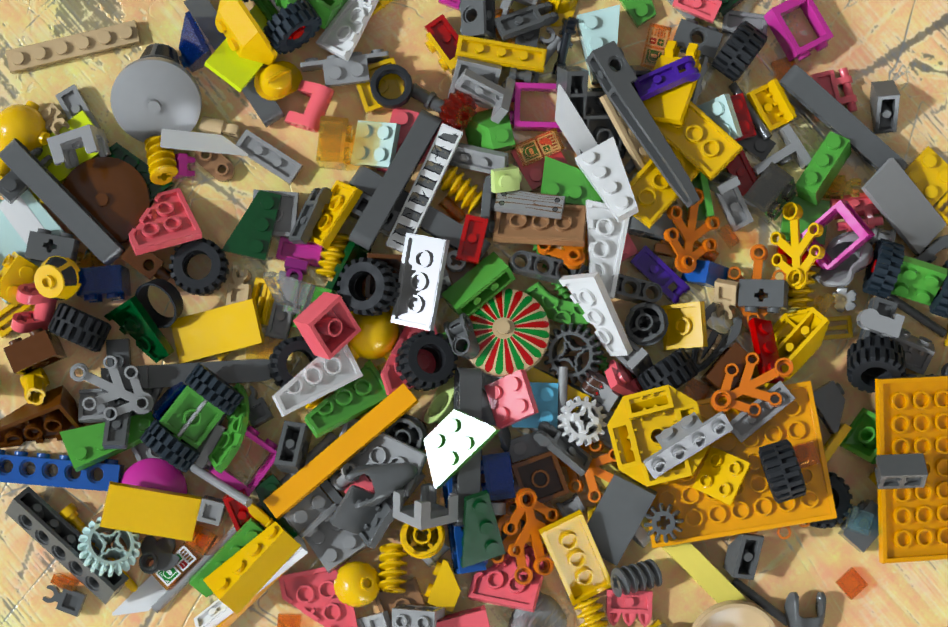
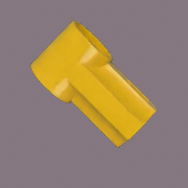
[20,367,50,406]

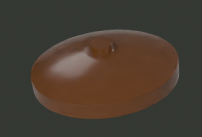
[63,157,151,244]

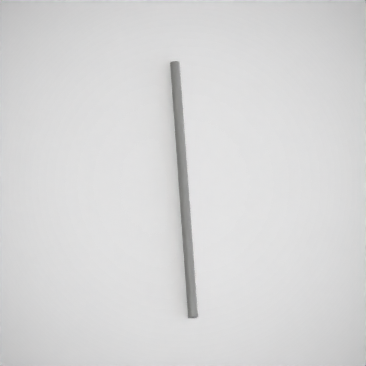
[151,432,337,613]

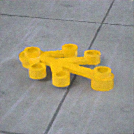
[770,202,825,290]

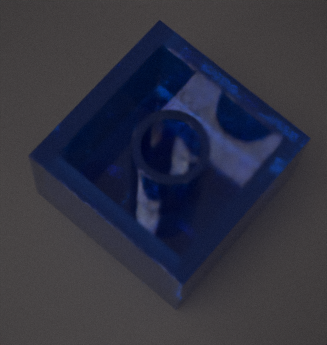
[76,264,131,303]
[480,452,516,501]

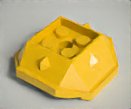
[607,385,709,487]

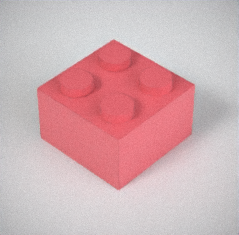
[293,292,361,360]

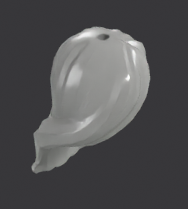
[812,231,874,287]
[508,592,567,627]

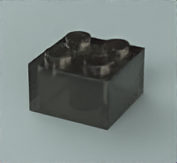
[743,162,797,224]

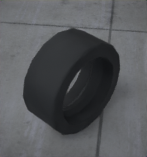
[370,64,413,109]

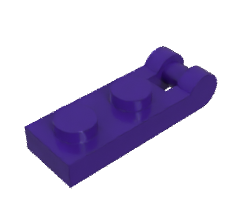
[634,56,701,101]
[630,245,691,304]

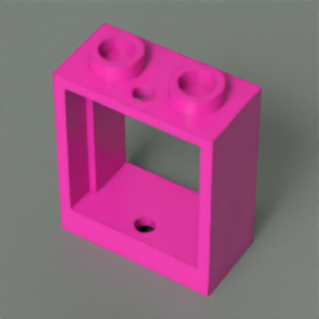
[763,0,834,62]
[509,82,562,132]
[800,200,875,270]
[209,425,278,497]

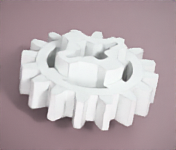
[557,396,607,446]

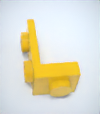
[425,32,457,75]

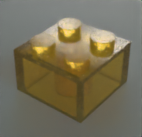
[316,116,354,171]

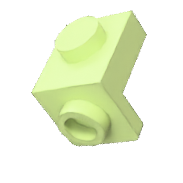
[491,164,522,193]

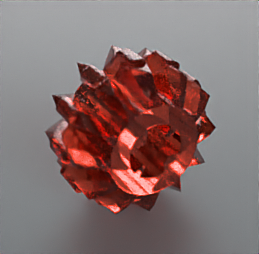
[439,90,478,130]

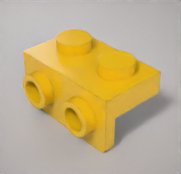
[746,78,797,132]
[0,251,39,307]

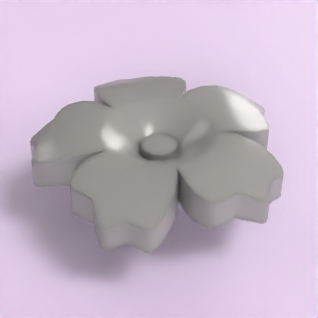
[830,287,857,313]

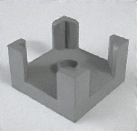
[47,124,111,169]
[393,483,458,530]

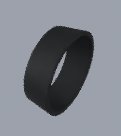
[135,279,183,328]

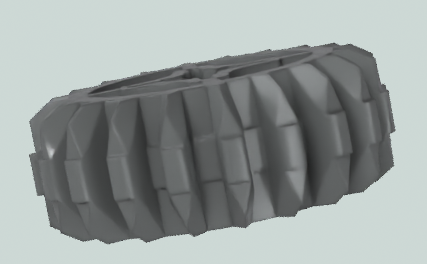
[543,323,604,384]

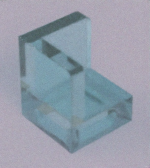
[844,506,874,536]

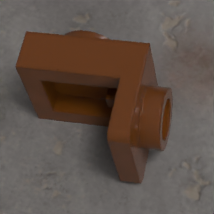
[653,240,678,272]

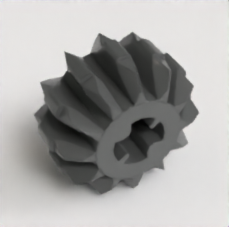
[644,503,684,543]

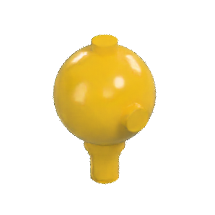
[0,101,50,179]
[347,308,399,361]

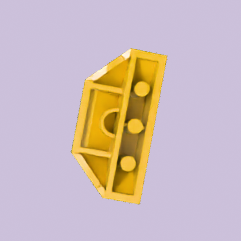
[215,0,278,65]
[753,307,830,388]

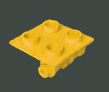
[692,446,751,506]

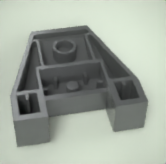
[556,65,651,159]

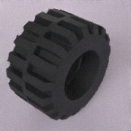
[712,20,768,82]
[169,238,229,296]
[337,257,400,316]
[48,303,112,352]
[395,331,458,391]
[268,336,318,388]
[847,336,906,393]
[637,348,699,391]
[759,439,806,504]
[805,472,853,529]

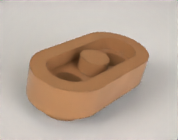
[195,151,235,182]

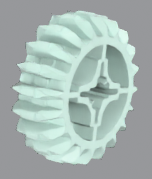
[77,517,141,578]

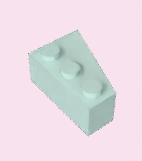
[576,5,620,85]

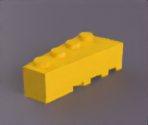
[203,521,301,614]

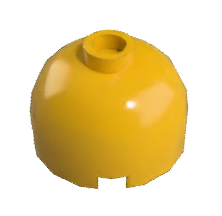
[334,561,380,607]

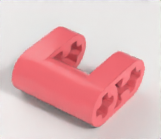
[284,80,335,133]
[11,283,57,333]

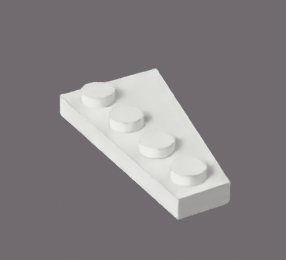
[316,0,379,61]
[575,137,639,223]
[586,199,630,299]
[559,272,633,356]
[272,344,363,417]

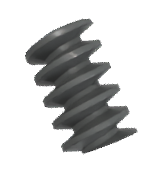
[610,559,662,597]

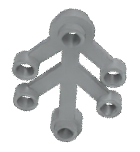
[70,355,154,421]

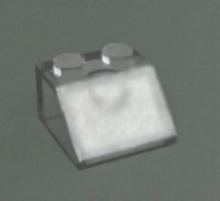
[263,272,316,315]

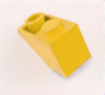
[425,559,461,613]

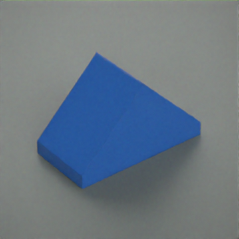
[681,259,729,288]

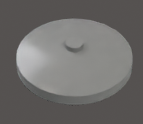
[110,57,202,142]

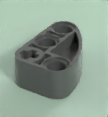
[627,214,687,246]

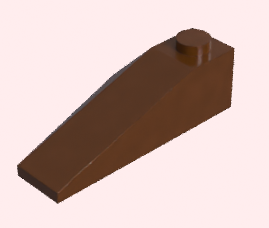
[0,385,84,448]

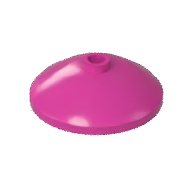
[120,458,188,494]

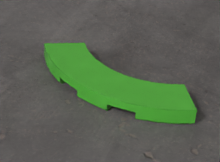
[524,281,589,324]
[208,383,249,473]

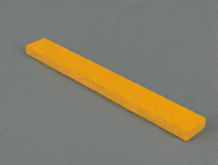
[263,383,419,520]

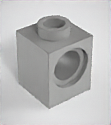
[196,495,226,526]

